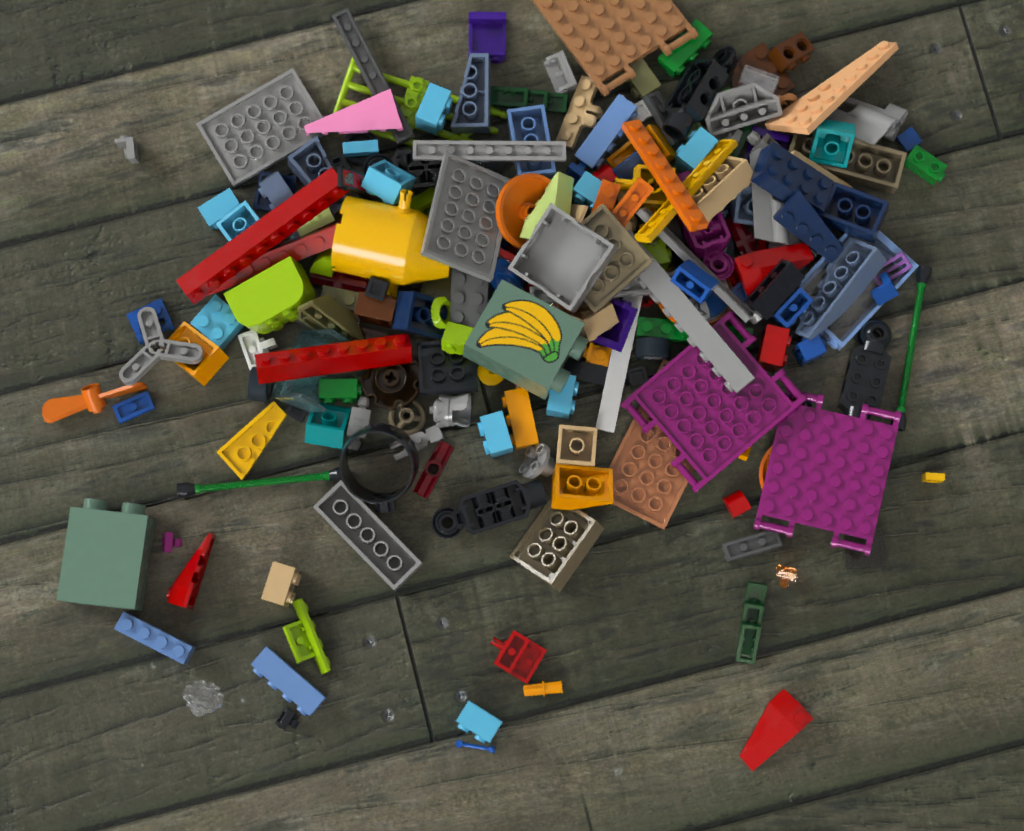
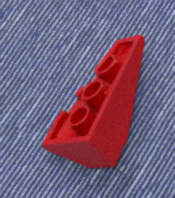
[734,243,814,298]
[166,533,216,610]
[739,689,813,771]

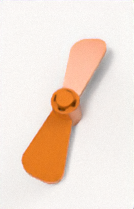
[42,382,148,423]

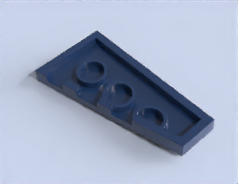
[773,188,844,263]

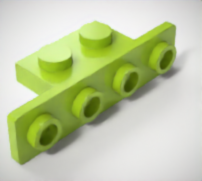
[282,598,331,675]

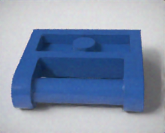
[126,298,175,345]

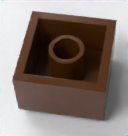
[354,290,397,329]

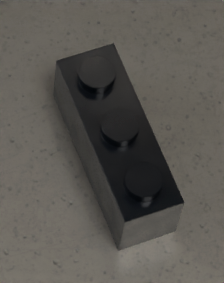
[744,259,805,320]

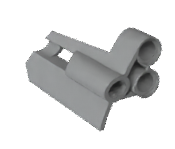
[826,97,908,146]
[749,148,804,249]

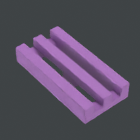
[874,251,913,286]

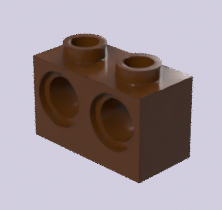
[768,31,815,73]

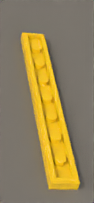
[634,139,738,243]

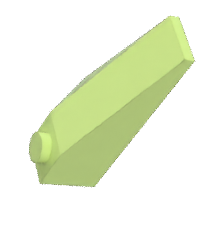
[520,172,574,241]

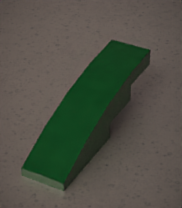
[491,86,569,114]
[735,581,767,665]

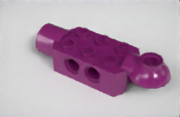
[676,171,734,280]

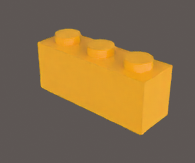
[501,388,539,450]

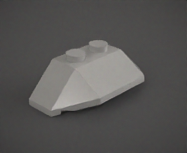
[705,82,783,136]

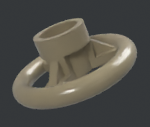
[388,400,426,435]

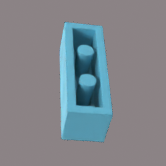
[342,140,379,157]

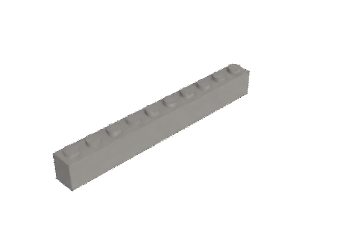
[628,229,755,394]

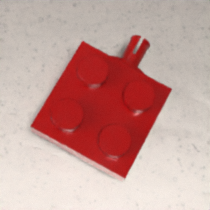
[490,630,547,684]

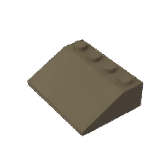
[509,498,604,592]

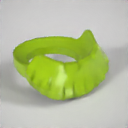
[431,296,451,329]

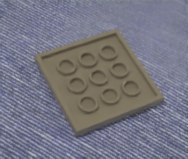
[581,203,654,313]

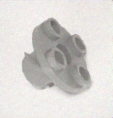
[519,443,555,479]

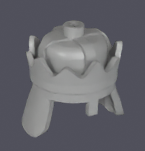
[430,392,471,428]

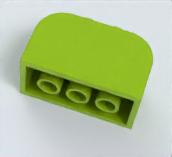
[224,256,315,334]

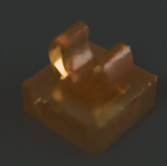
[775,564,797,588]

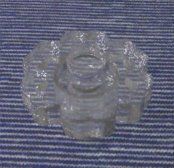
[183,680,224,716]

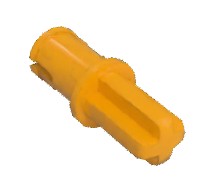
[523,681,563,697]

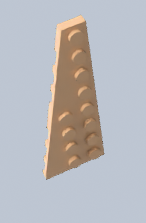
[765,41,899,135]

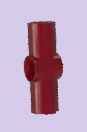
[725,216,757,256]
[310,272,369,293]
[413,440,454,499]

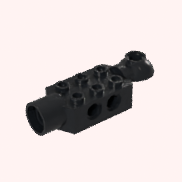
[662,46,737,141]
[363,147,477,188]
[837,320,892,420]
[431,479,548,539]

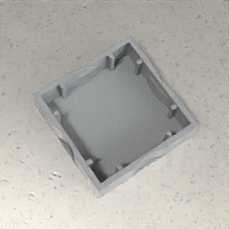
[508,203,619,313]

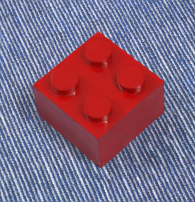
[756,324,792,373]

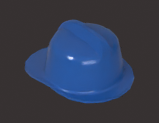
[490,258,525,291]

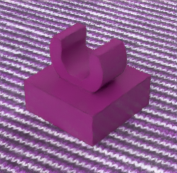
[161,532,182,553]

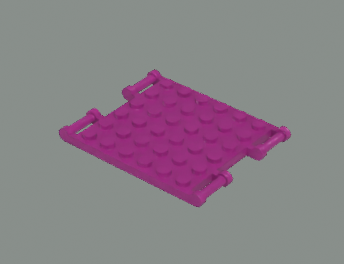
[620,310,808,493]
[753,387,902,556]

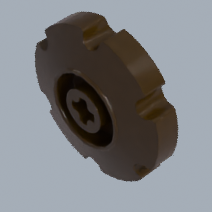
[361,360,420,411]

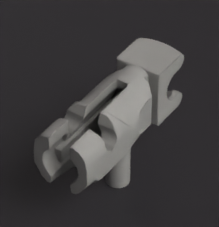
[389,425,444,461]

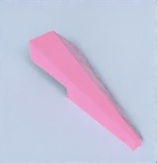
[304,89,403,135]

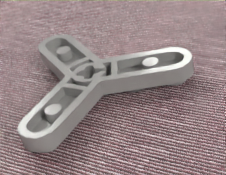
[119,307,204,385]

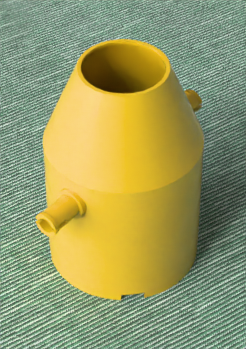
[331,189,452,300]

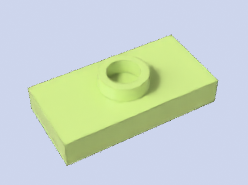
[297,207,335,237]

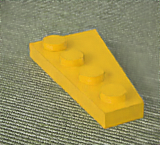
[217,401,287,481]

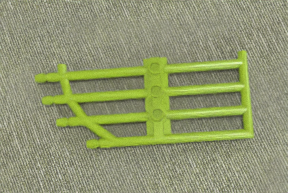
[333,57,507,147]

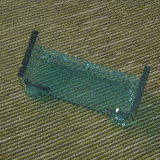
[272,329,350,412]

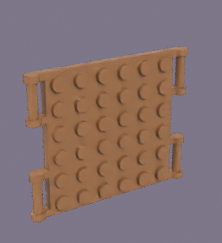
[531,0,699,97]

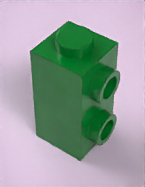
[904,144,947,186]
[319,379,362,404]

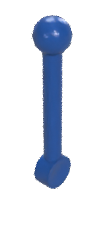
[455,740,496,753]

